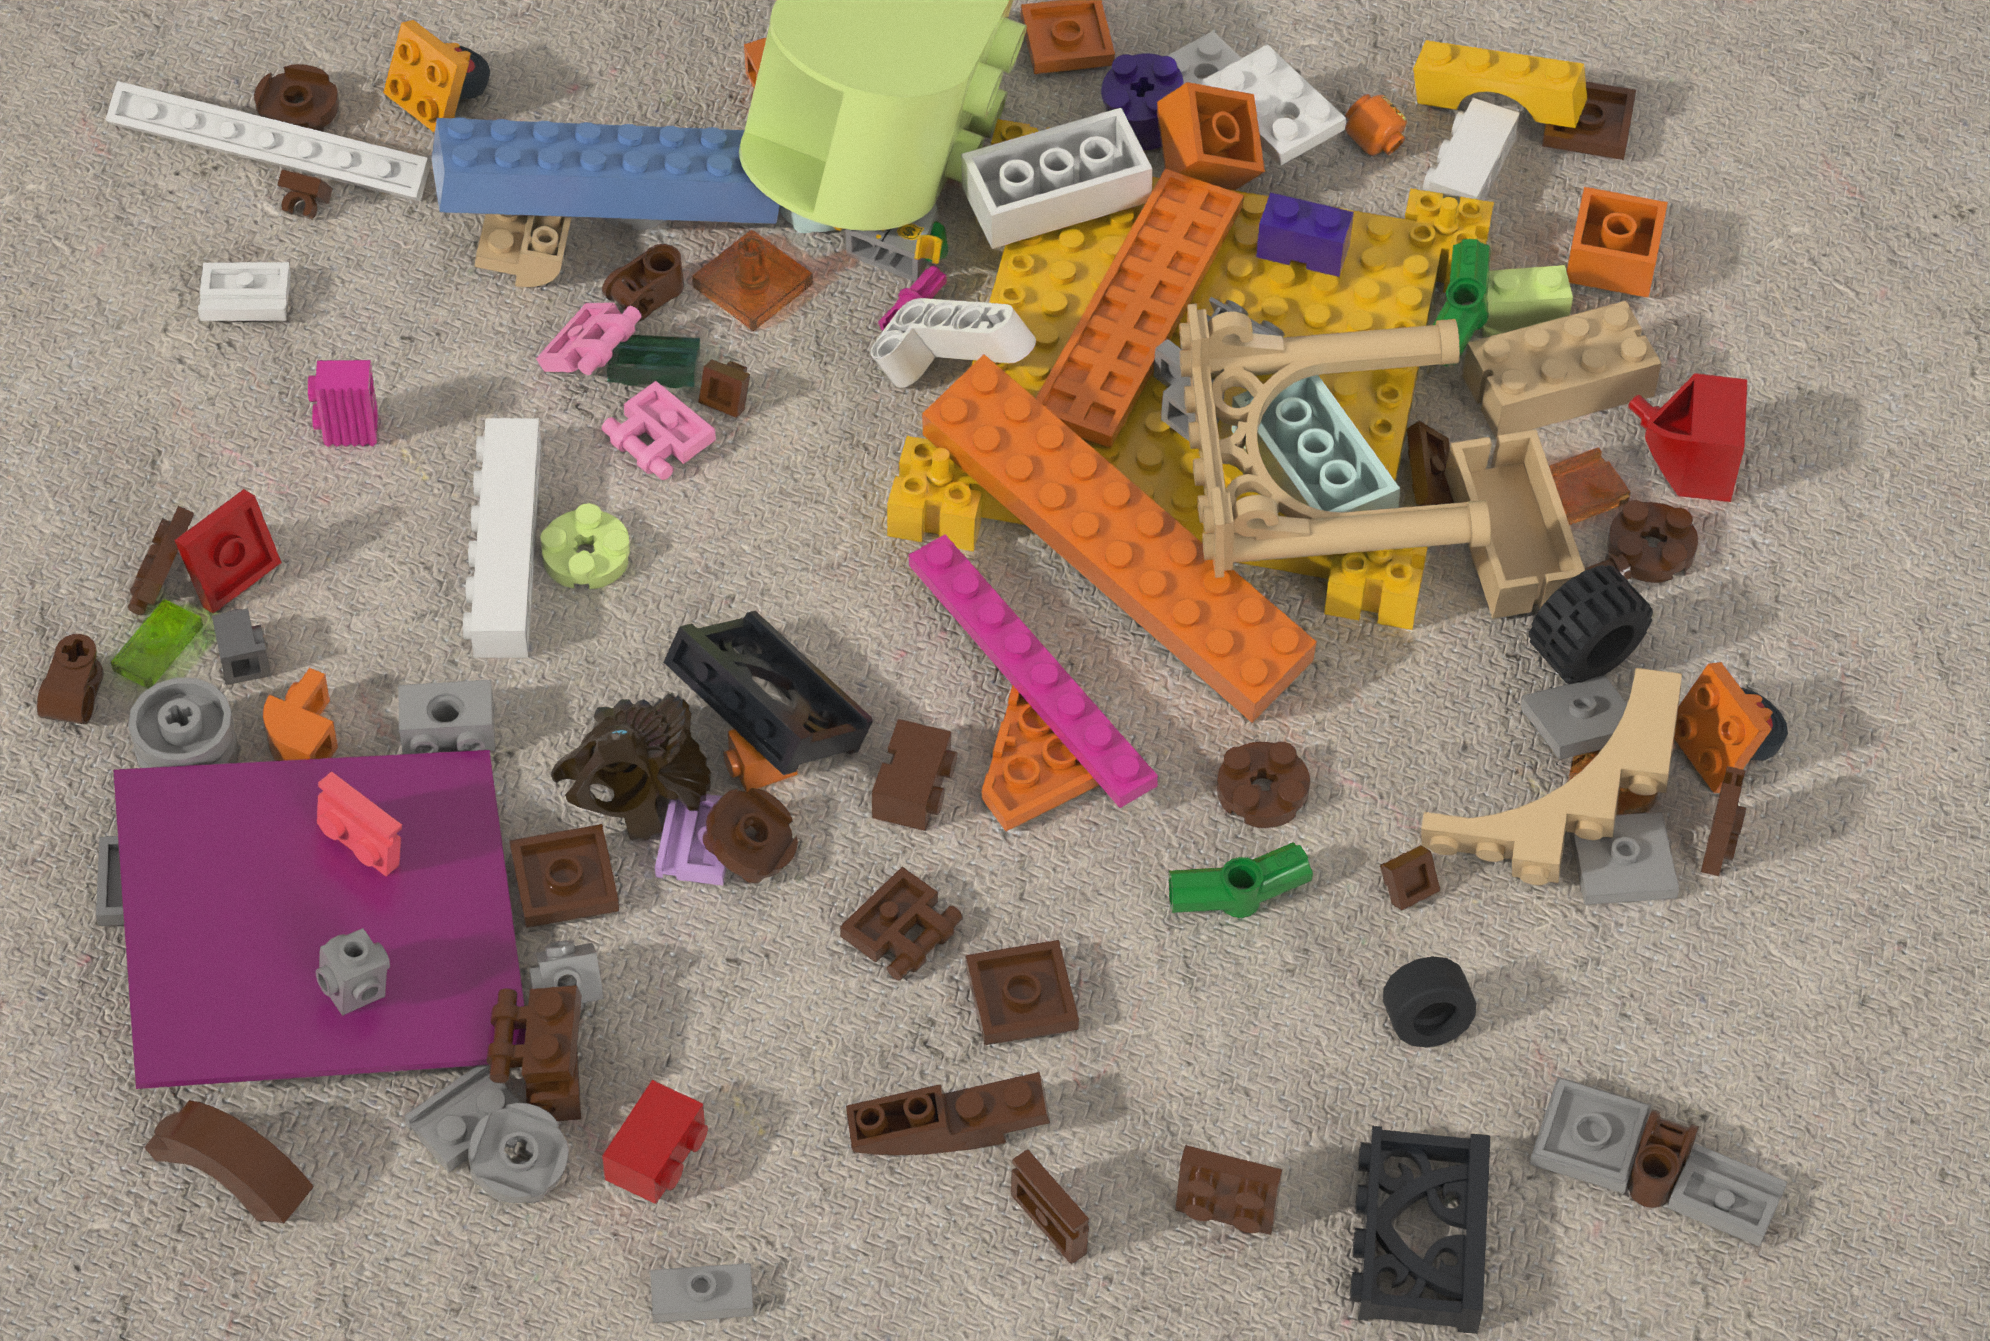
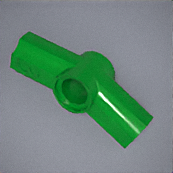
[1433,239,1491,367]
[1168,842,1313,918]

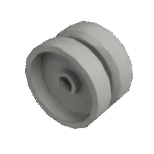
[128,677,239,768]

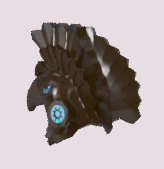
[551,693,711,841]

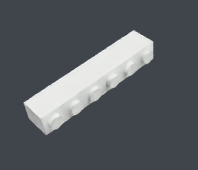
[463,418,542,658]

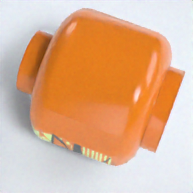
[1345,94,1407,156]

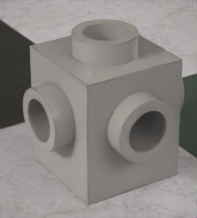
[316,928,390,1016]
[529,940,604,1009]

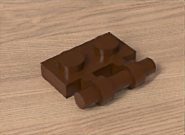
[128,506,195,615]
[840,866,963,981]
[486,985,582,1084]

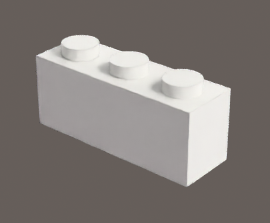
[1423,98,1519,206]

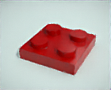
[174,489,282,614]

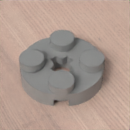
[468,1103,569,1203]

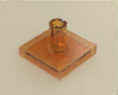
[692,229,813,331]

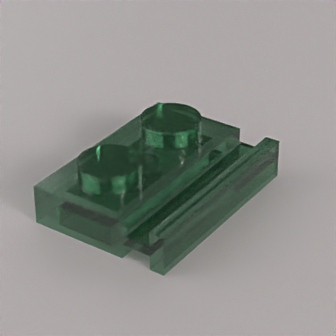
[607,335,700,388]

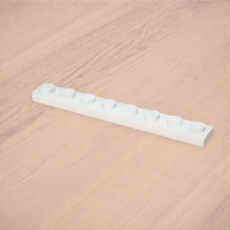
[106,81,432,202]

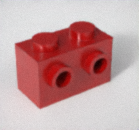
[602,1080,708,1204]

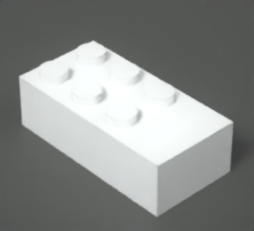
[961,108,1153,249]

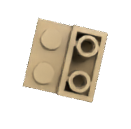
[474,214,572,287]

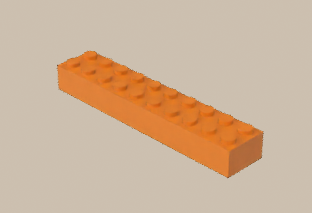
[922,354,1317,723]

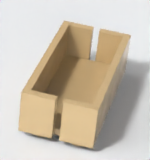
[1462,301,1662,439]
[1444,429,1585,619]

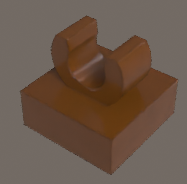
[277,170,333,220]
[698,359,750,418]
[1380,845,1440,911]

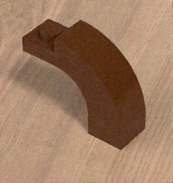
[144,1100,314,1224]

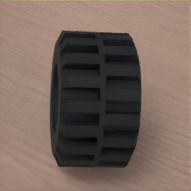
[1529,565,1653,684]

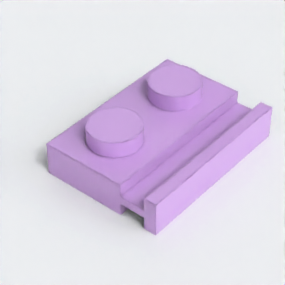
[655,794,727,886]

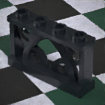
[663,611,873,775]
[1349,1126,1490,1334]

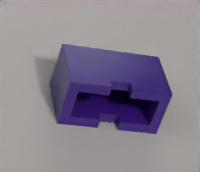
[1256,192,1354,277]

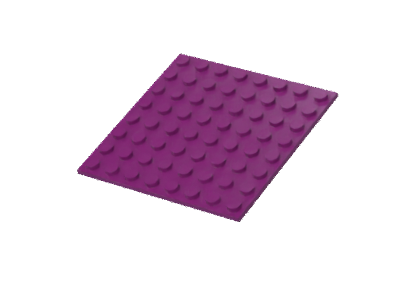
[113,750,526,1089]

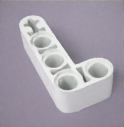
[870,298,1036,388]

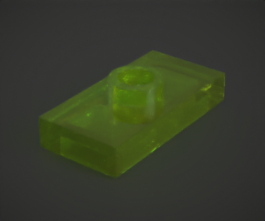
[111,599,203,689]

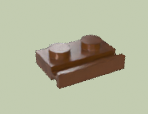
[1701,766,1747,877]
[1011,1149,1089,1264]

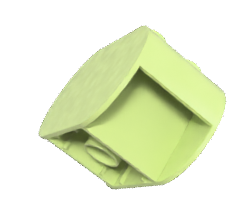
[739,0,1027,231]

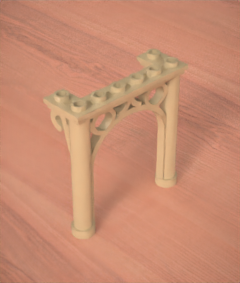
[1179,304,1491,578]

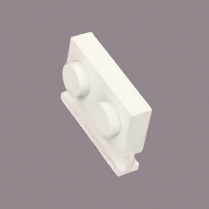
[198,262,291,321]

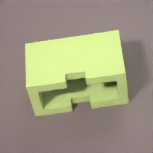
[1481,265,1573,337]

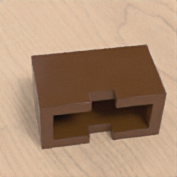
[872,719,958,831]

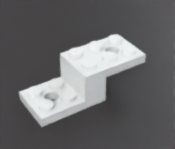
[1167,31,1346,166]

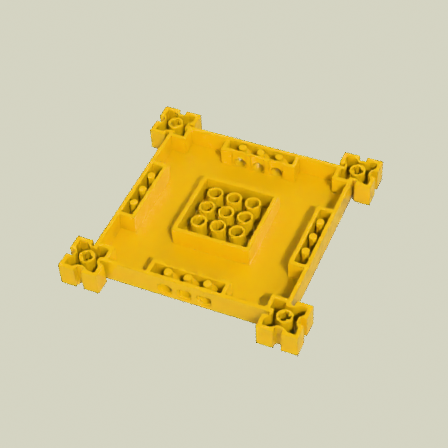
[887,119,1494,630]

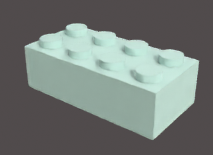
[1231,375,1400,512]

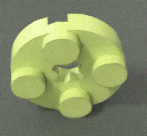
[540,503,630,589]

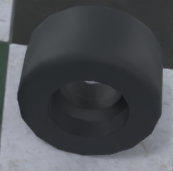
[1383,956,1477,1048]

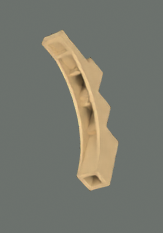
[1421,668,1682,885]

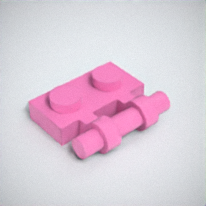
[536,303,641,375]
[602,381,716,480]

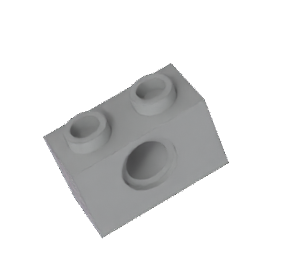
[398,679,496,754]

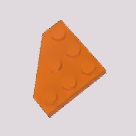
[982,685,1099,831]

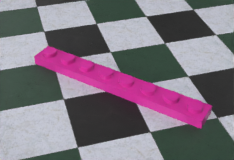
[908,534,1158,808]

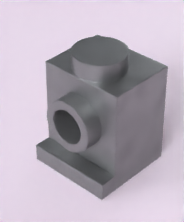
[212,608,271,685]

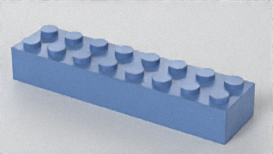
[432,117,780,224]

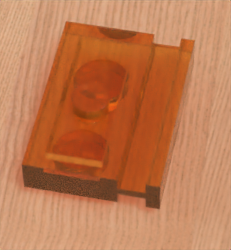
[1549,447,1631,525]

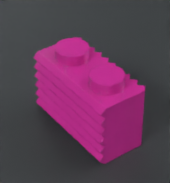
[308,360,379,447]

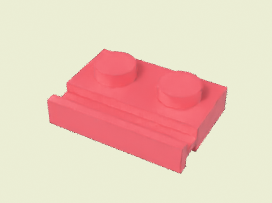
[317,772,402,877]

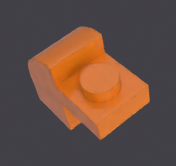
[263,668,338,761]

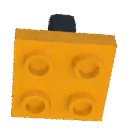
[383,20,490,133]

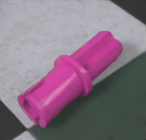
[878,266,947,331]

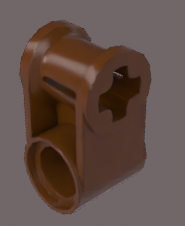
[602,244,684,322]
[37,634,104,725]
[1628,1109,1699,1208]

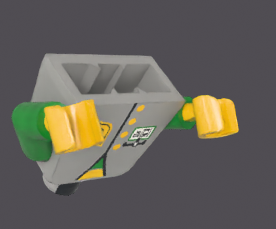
[833,204,949,282]

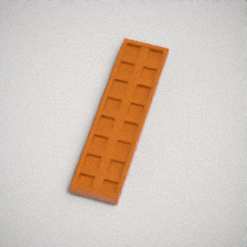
[1036,169,1244,448]

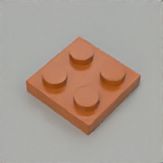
[1020,0,1115,74]

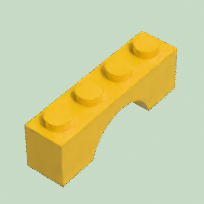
[1413,40,1587,128]

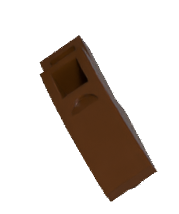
[846,1072,1050,1155]

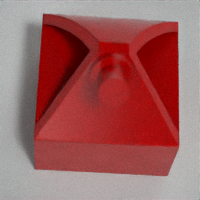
[1628,373,1748,502]

